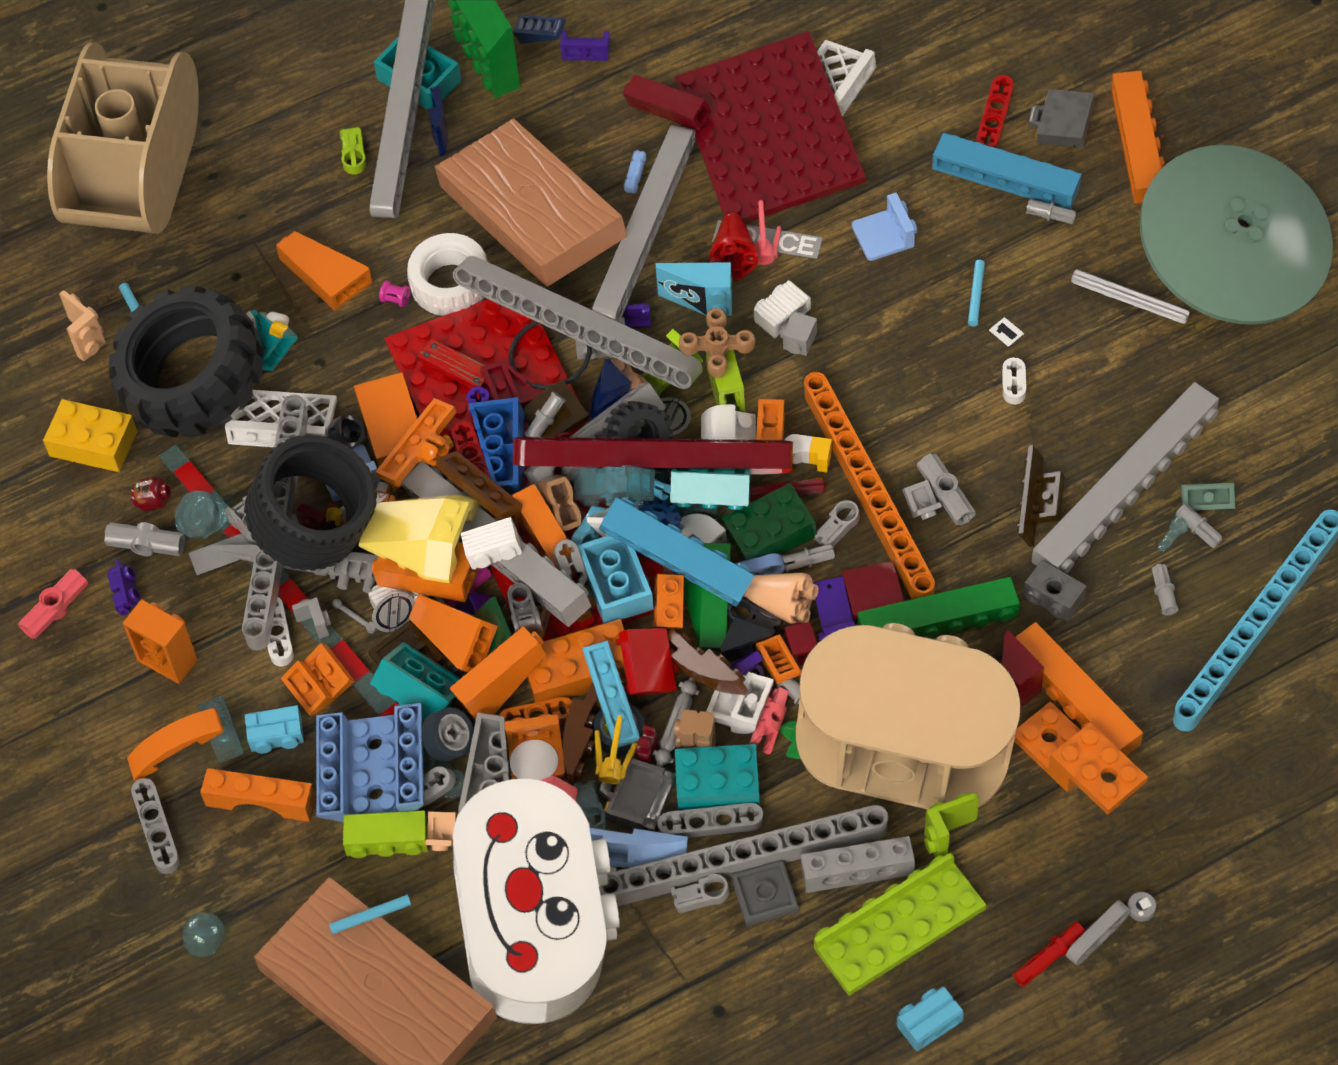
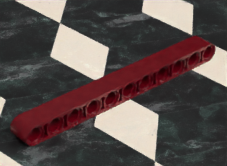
[513,437,793,469]

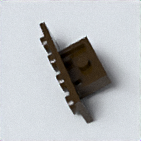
[1017,445,1065,547]

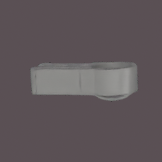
[814,500,860,547]
[671,874,730,913]

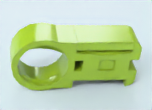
[340,128,367,174]

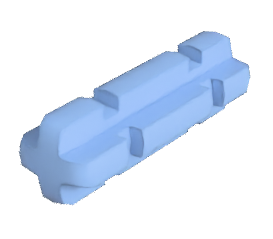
[624,150,647,194]

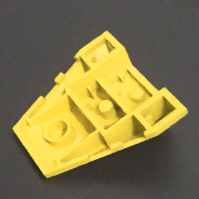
[358,495,480,583]

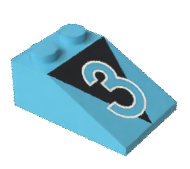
[656,263,732,316]

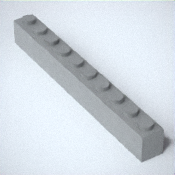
[1032,382,1219,574]
[401,462,591,627]

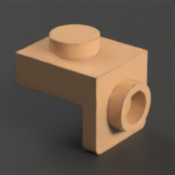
[425,812,457,851]

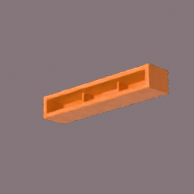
[1111,71,1164,204]
[1016,622,1143,756]

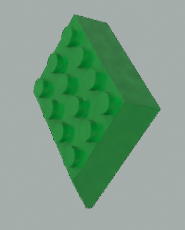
[447,0,520,98]

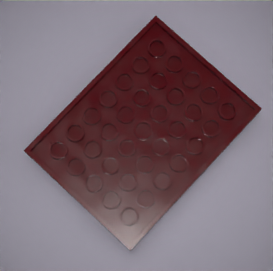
[674,31,867,223]

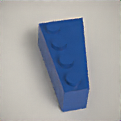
[468,397,525,496]

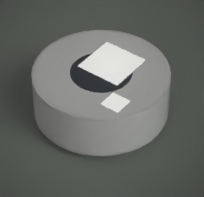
[1127,892,1156,922]

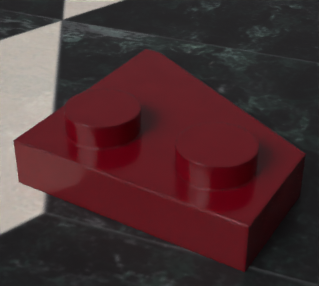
[480,360,542,407]

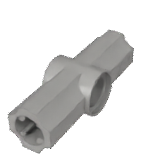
[917,453,976,526]
[104,522,185,556]

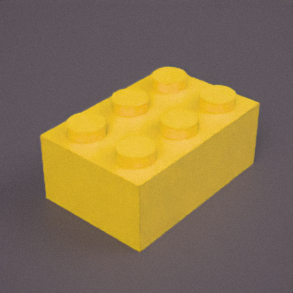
[43,399,137,473]

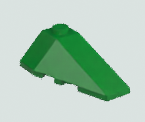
[678,543,732,650]

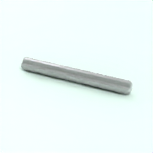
[1071,269,1190,324]

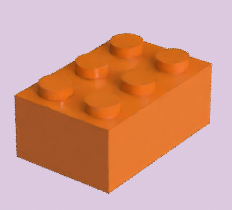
[122,599,198,685]

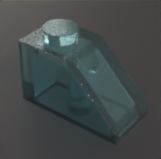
[197,696,244,763]

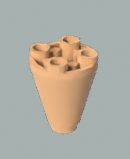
[743,573,818,624]

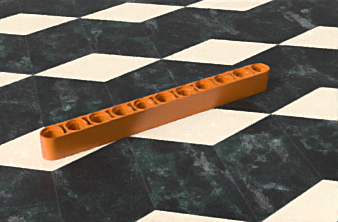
[804,372,935,600]

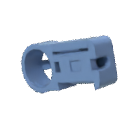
[734,553,785,575]

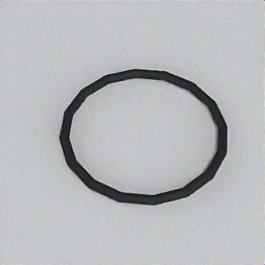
[508,321,592,390]

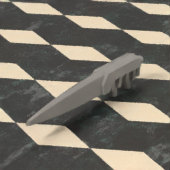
[207,544,379,593]

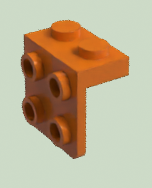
[504,714,565,779]

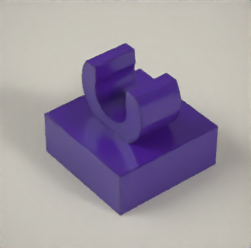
[729,651,764,676]

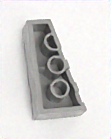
[458,712,509,815]

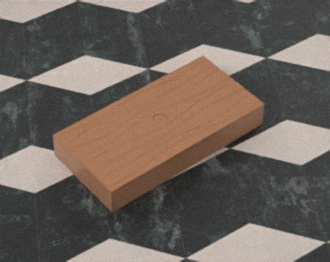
[434,118,627,287]
[254,877,497,1065]

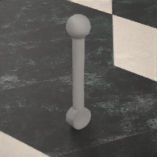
[332,599,376,633]

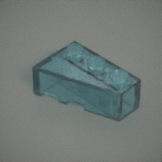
[574,465,655,507]

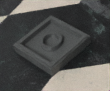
[730,860,799,927]

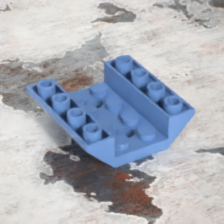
[316,703,424,822]

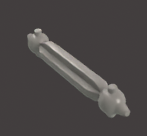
[653,678,699,767]

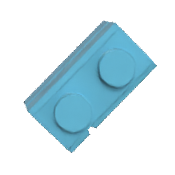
[245,705,304,753]
[897,987,963,1052]

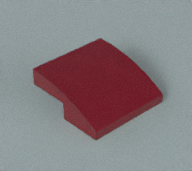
[841,561,904,619]

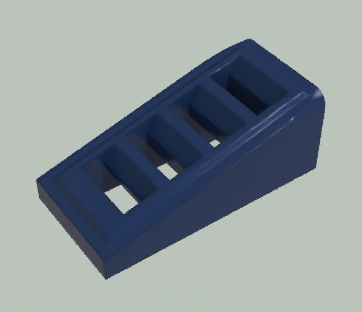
[513,15,566,44]

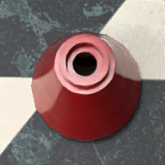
[709,213,758,280]

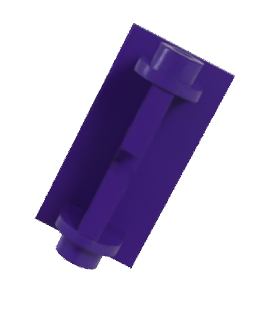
[622,302,651,328]
[107,560,141,615]

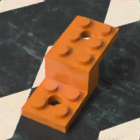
[1014,701,1148,815]

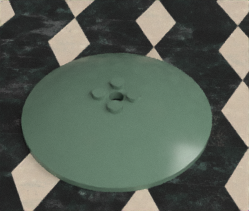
[1139,145,1333,324]

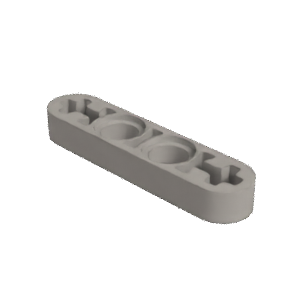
[131,778,180,874]
[657,803,763,838]

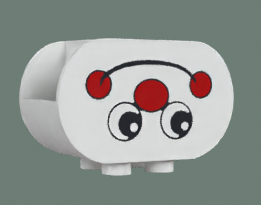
[453,778,619,1024]

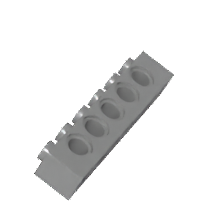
[523,383,666,490]

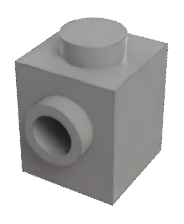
[780,312,817,356]

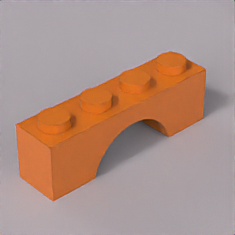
[200,768,316,822]

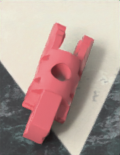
[749,687,788,755]

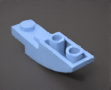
[589,828,688,868]

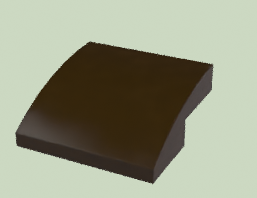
[523,379,589,437]
[368,620,443,666]

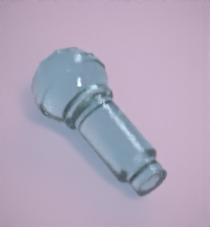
[1158,517,1188,552]

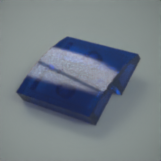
[428,86,448,156]

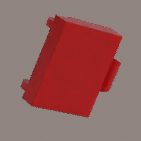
[615,628,680,695]

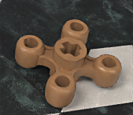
[679,308,755,378]

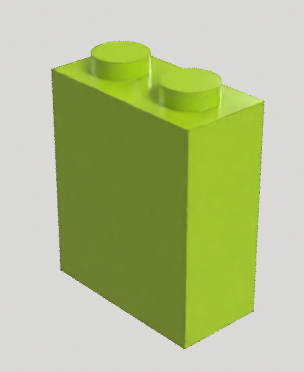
[706,350,745,413]

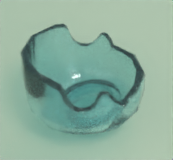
[183,912,225,957]

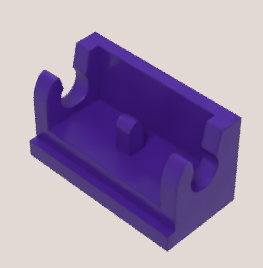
[560,30,611,61]

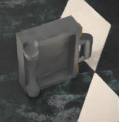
[1028,89,1095,148]
[598,758,676,832]

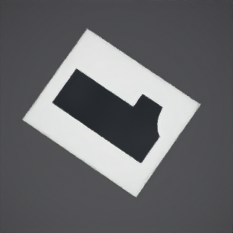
[989,317,1024,347]

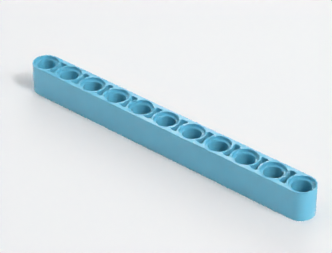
[1173,510,1338,731]

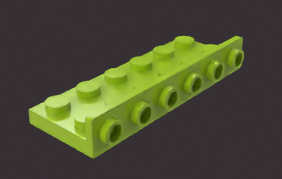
[814,853,986,996]

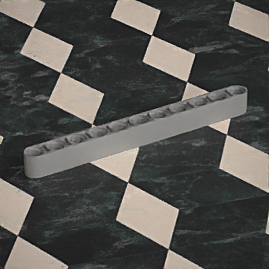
[370,0,435,218]
[592,125,696,322]
[453,256,703,389]
[242,394,308,651]
[599,805,888,906]

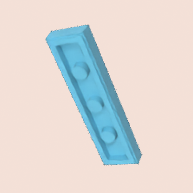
[582,640,640,747]

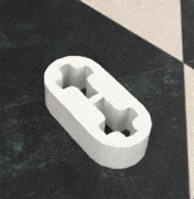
[1002,358,1026,405]

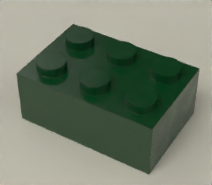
[722,483,817,561]

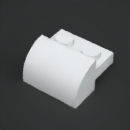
[701,404,756,440]
[706,672,774,734]

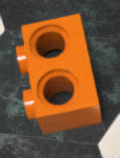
[756,399,785,440]
[653,574,684,632]

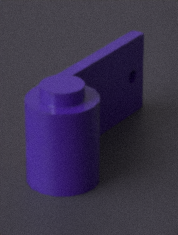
[813,577,855,642]

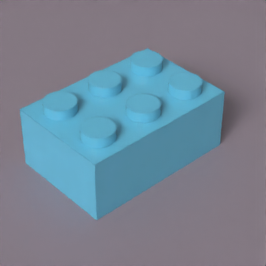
[577,535,654,624]

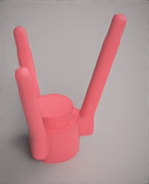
[755,200,781,265]

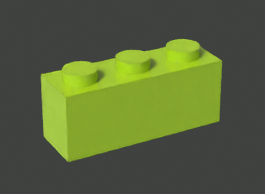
[343,811,428,858]

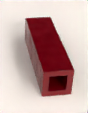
[623,74,711,131]

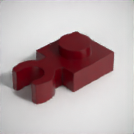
[635,725,658,764]

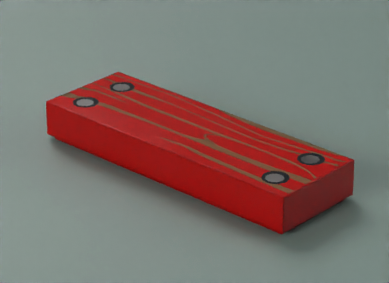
[417,338,486,388]

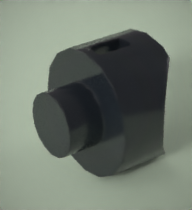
[328,415,367,449]

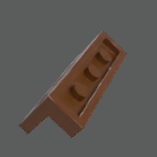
[436,451,522,530]

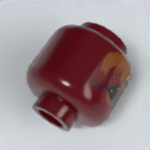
[131,477,171,512]

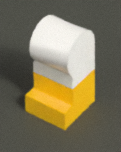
[785,434,832,473]

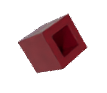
[785,622,817,666]

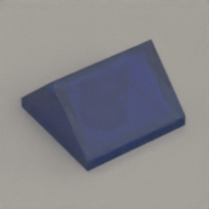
[588,359,632,423]

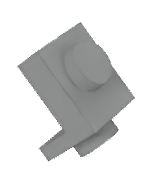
[902,480,942,520]
[292,597,331,639]

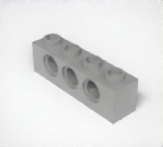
[801,836,915,893]

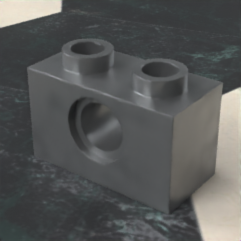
[1024,560,1087,621]

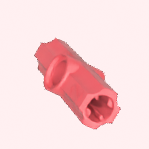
[18,569,89,639]

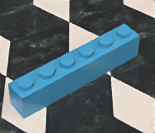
[933,133,1081,210]
[599,498,754,607]

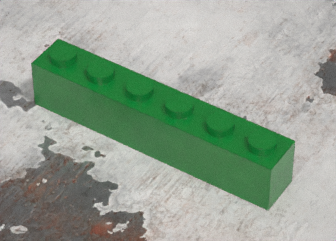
[857,577,1020,639]

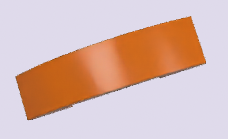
[127,708,224,781]

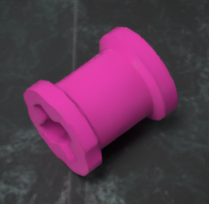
[379,281,411,308]

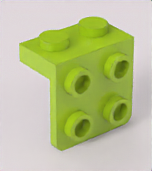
[924,793,979,858]

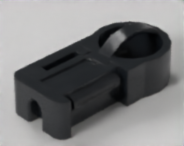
[727,599,781,637]

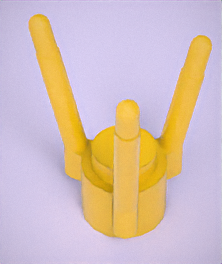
[595,715,637,784]

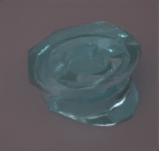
[175,491,227,538]

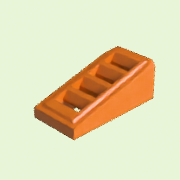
[756,634,801,684]

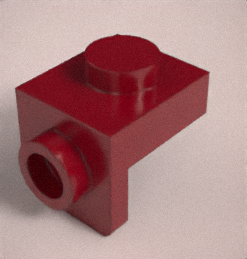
[296,502,337,530]

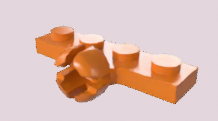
[375,398,456,487]

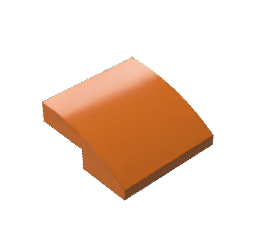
[281,643,355,716]

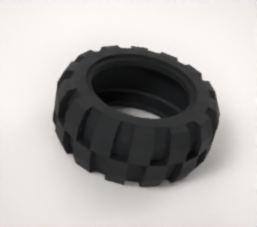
[109,286,263,438]

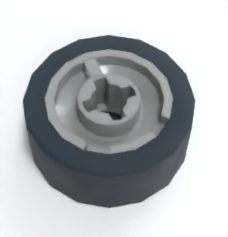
[421,707,474,761]

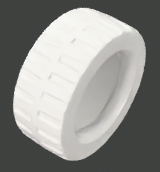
[407,233,488,316]

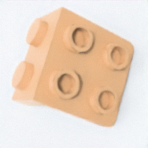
[59,290,106,362]

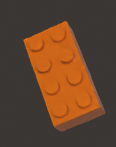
[527,619,627,702]

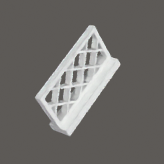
[817,40,876,116]
[225,390,337,447]

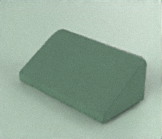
[1180,483,1235,510]

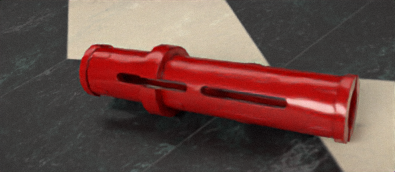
[1012,921,1085,988]

